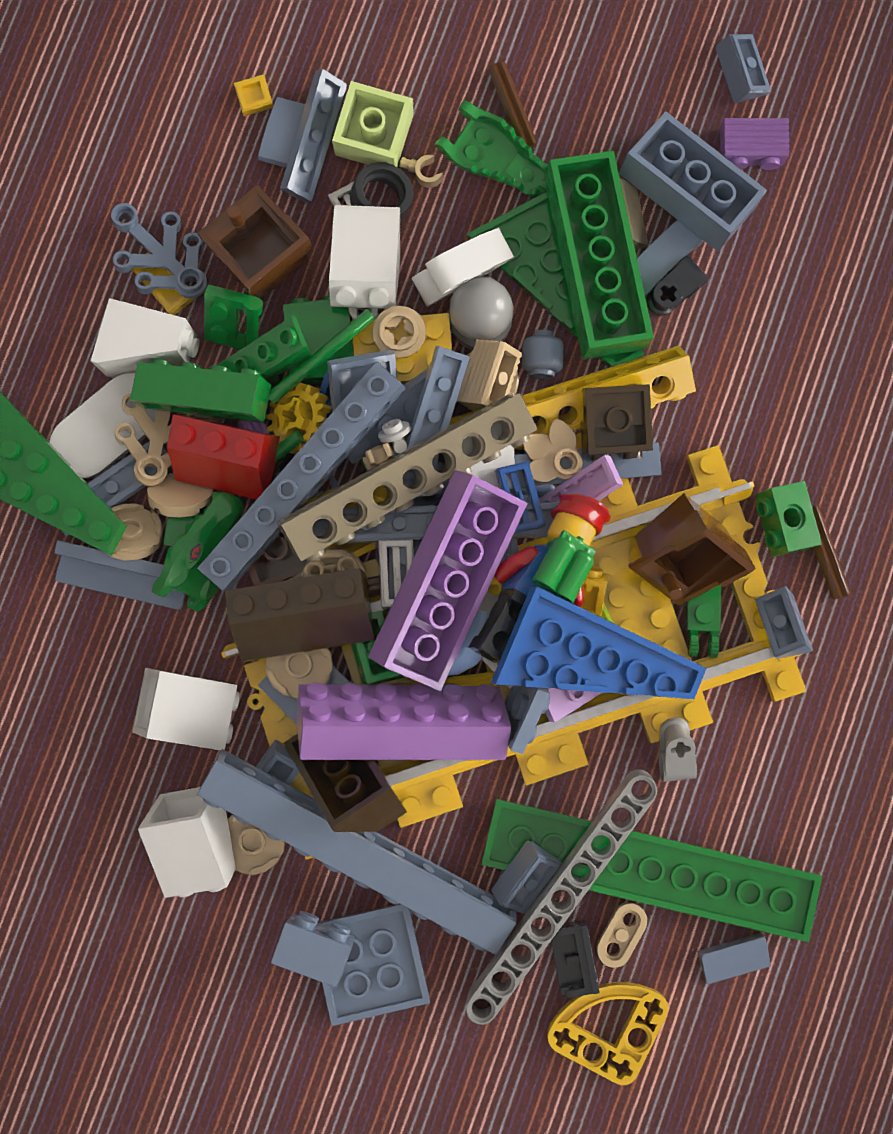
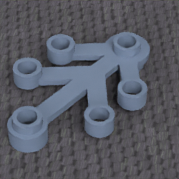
[111,203,207,298]

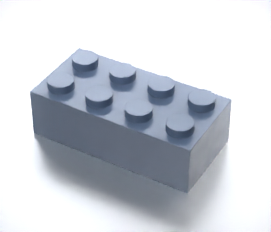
[618,111,767,252]

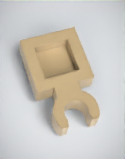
[362,443,397,471]

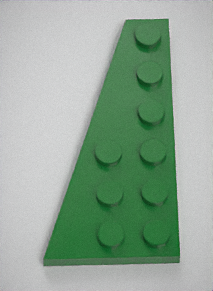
[466,192,644,368]
[0,391,127,556]

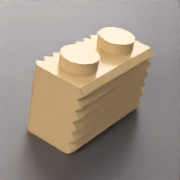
[456,339,522,411]

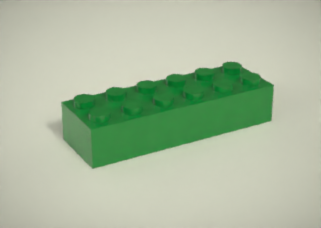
[544,151,654,360]

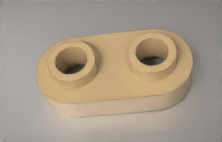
[596,902,647,968]

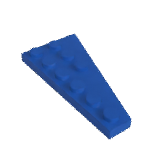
[491,586,707,699]

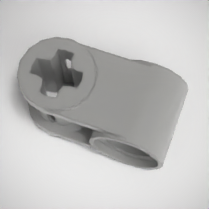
[658,717,697,782]

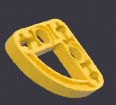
[547,982,669,1085]

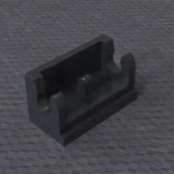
[551,920,600,998]

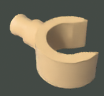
[400,155,443,188]

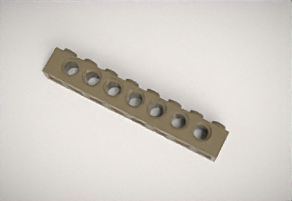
[276,393,538,562]

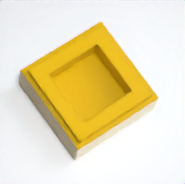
[234,74,273,116]

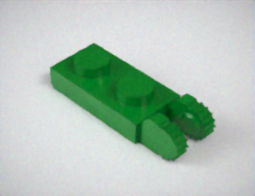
[686,585,721,658]

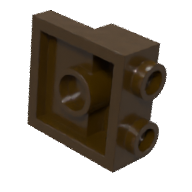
[581,384,653,461]

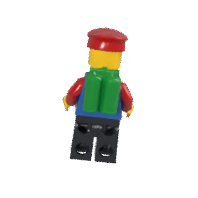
[468,494,611,666]

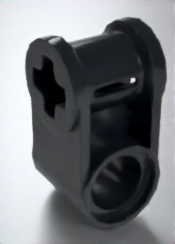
[647,255,709,316]

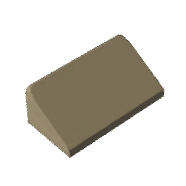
[620,179,648,249]

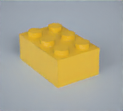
[351,313,452,385]

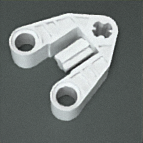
[411,228,514,307]

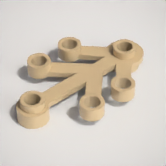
[115,393,193,487]

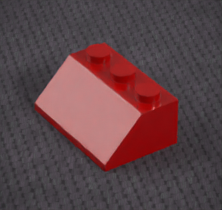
[167,414,280,499]

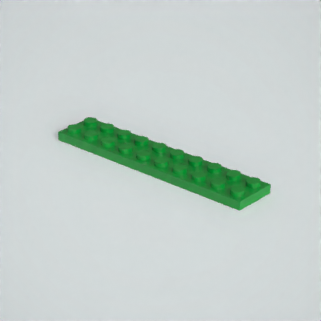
[481,798,822,942]

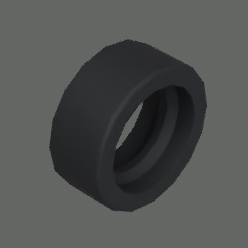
[350,162,414,222]

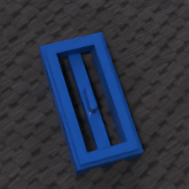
[495,461,546,534]

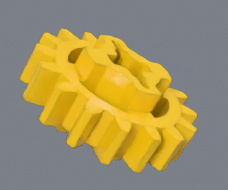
[266,382,332,455]

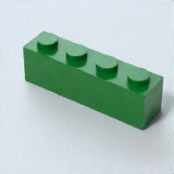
[130,359,271,423]

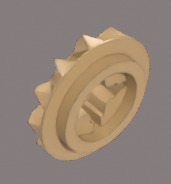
[373,306,426,359]

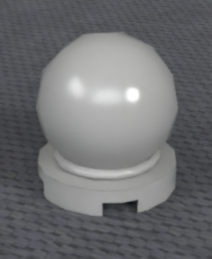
[449,277,514,350]

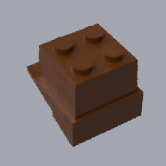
[197,184,312,299]
[628,493,756,606]

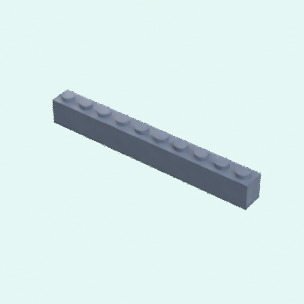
[197,749,517,955]

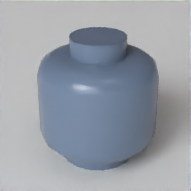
[521,330,564,379]

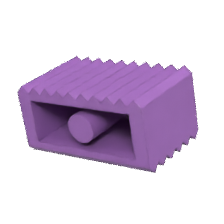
[720,118,790,170]

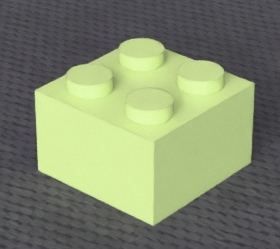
[332,81,414,167]

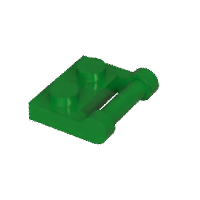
[204,284,263,350]

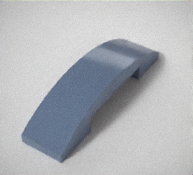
[637,220,704,298]

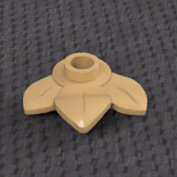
[523,418,583,482]

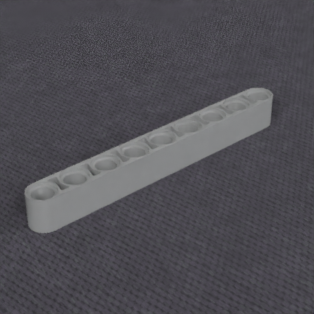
[466,770,657,1025]

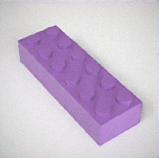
[368,470,527,691]
[296,683,511,760]

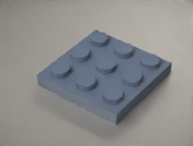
[318,903,430,1026]

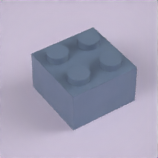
[271,911,356,988]

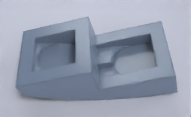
[258,97,305,167]

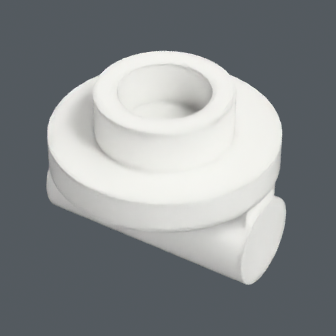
[378,419,411,453]

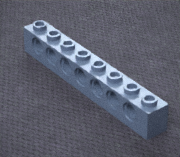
[198,362,406,591]

